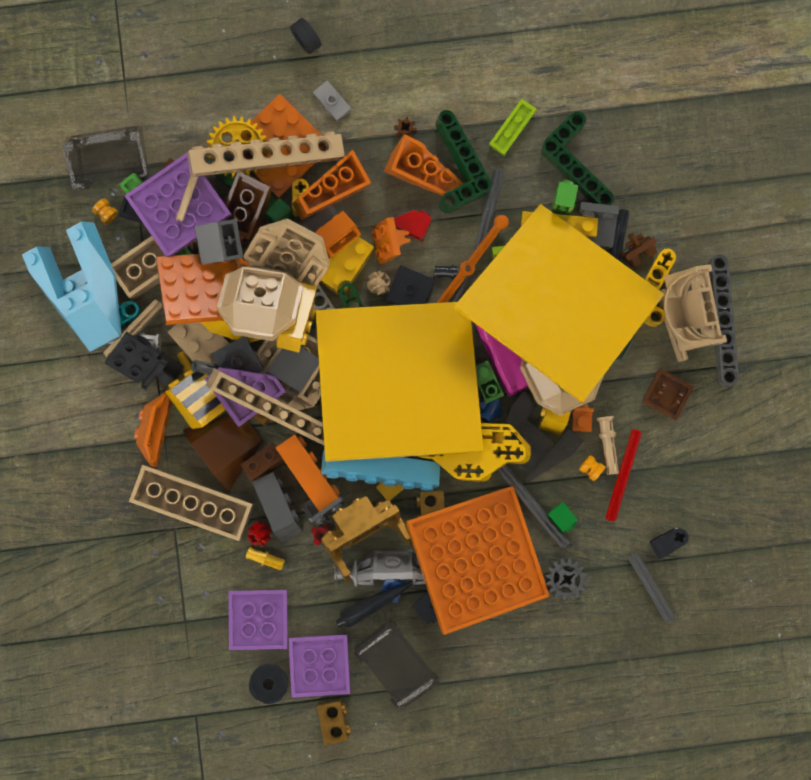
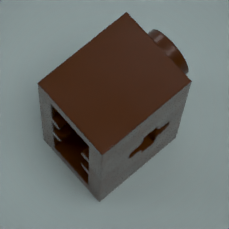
[240,443,285,481]

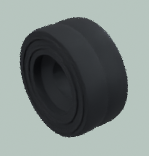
[290,18,322,54]

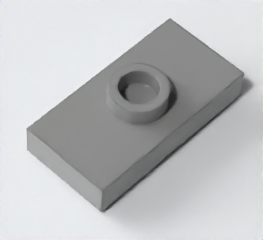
[313,81,352,122]

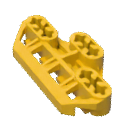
[418,423,531,482]

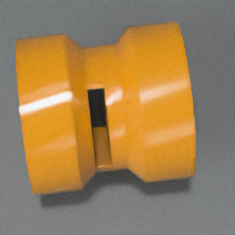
[92,198,119,225]
[579,454,606,481]

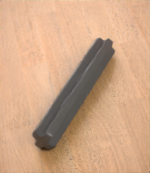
[628,552,675,623]

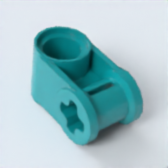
[119,301,143,330]

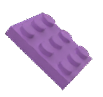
[228,590,288,650]
[289,634,350,697]

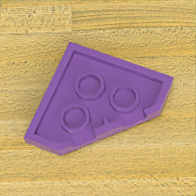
[204,367,286,426]

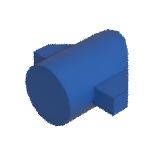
[479,399,502,423]

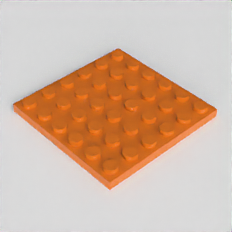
[405,486,550,635]

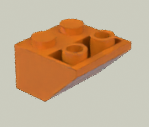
[315,211,361,258]

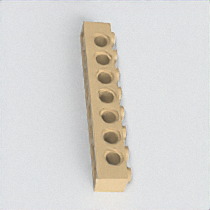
[187,132,345,177]
[205,368,324,445]

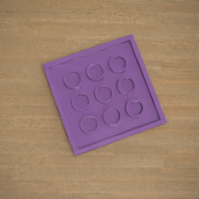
[124,152,232,257]

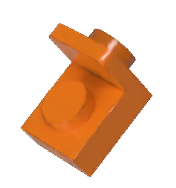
[572,404,594,432]

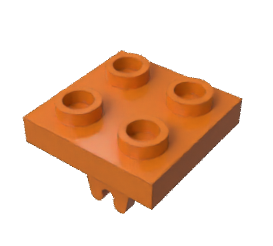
[372,217,411,265]

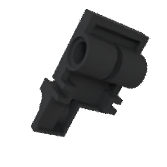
[105,331,184,390]

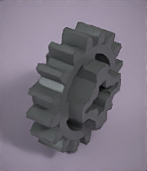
[545,558,588,600]

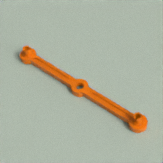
[437,215,509,303]

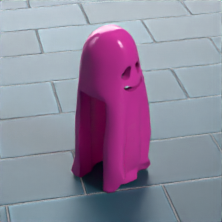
[475,324,529,397]

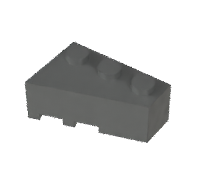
[252,472,303,542]

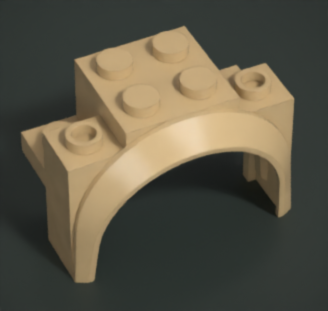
[663,265,727,352]

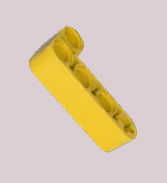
[643,249,676,327]

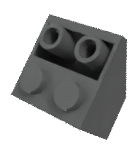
[194,219,243,265]

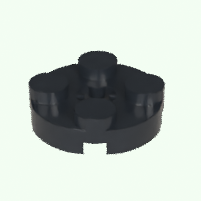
[249,664,288,704]

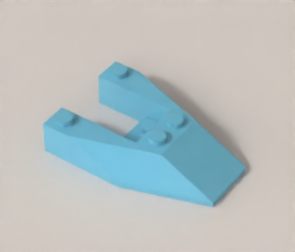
[22,222,122,352]

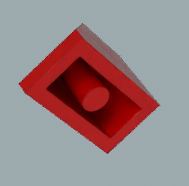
[394,210,432,242]

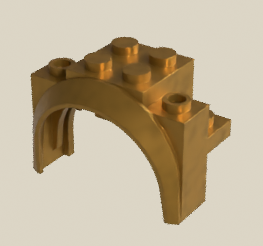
[321,496,413,583]

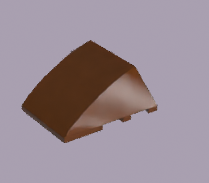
[183,414,263,491]

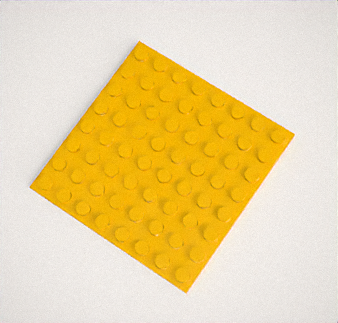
[454,204,664,403]
[316,302,484,462]

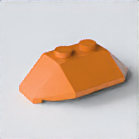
[134,393,173,468]

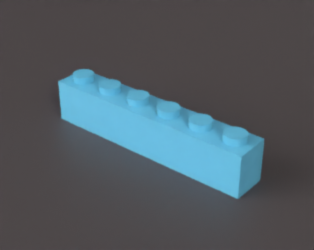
[321,450,440,492]

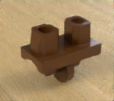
[621,233,657,267]

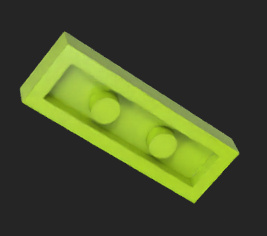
[489,98,537,156]

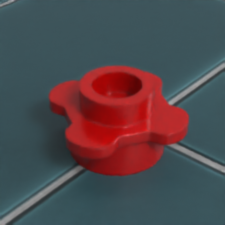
[311,525,330,546]

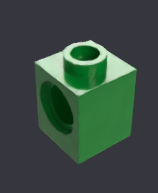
[547,502,578,533]

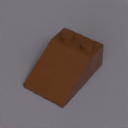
[225,171,272,240]

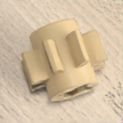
[367,271,391,296]

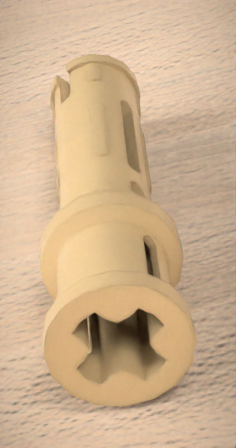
[597,416,619,475]

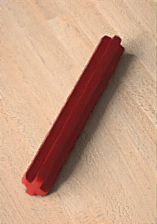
[605,429,642,522]

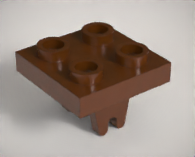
[641,369,694,421]

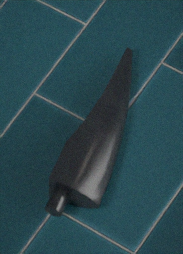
[336,581,413,628]

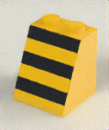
[165,369,226,429]

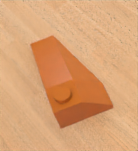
[384,134,464,196]

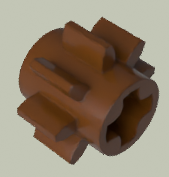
[394,117,417,138]

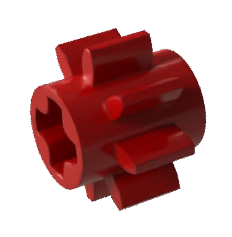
[247,521,271,547]

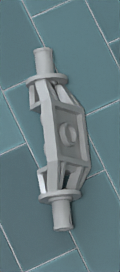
[334,550,426,587]

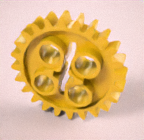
[207,116,268,179]

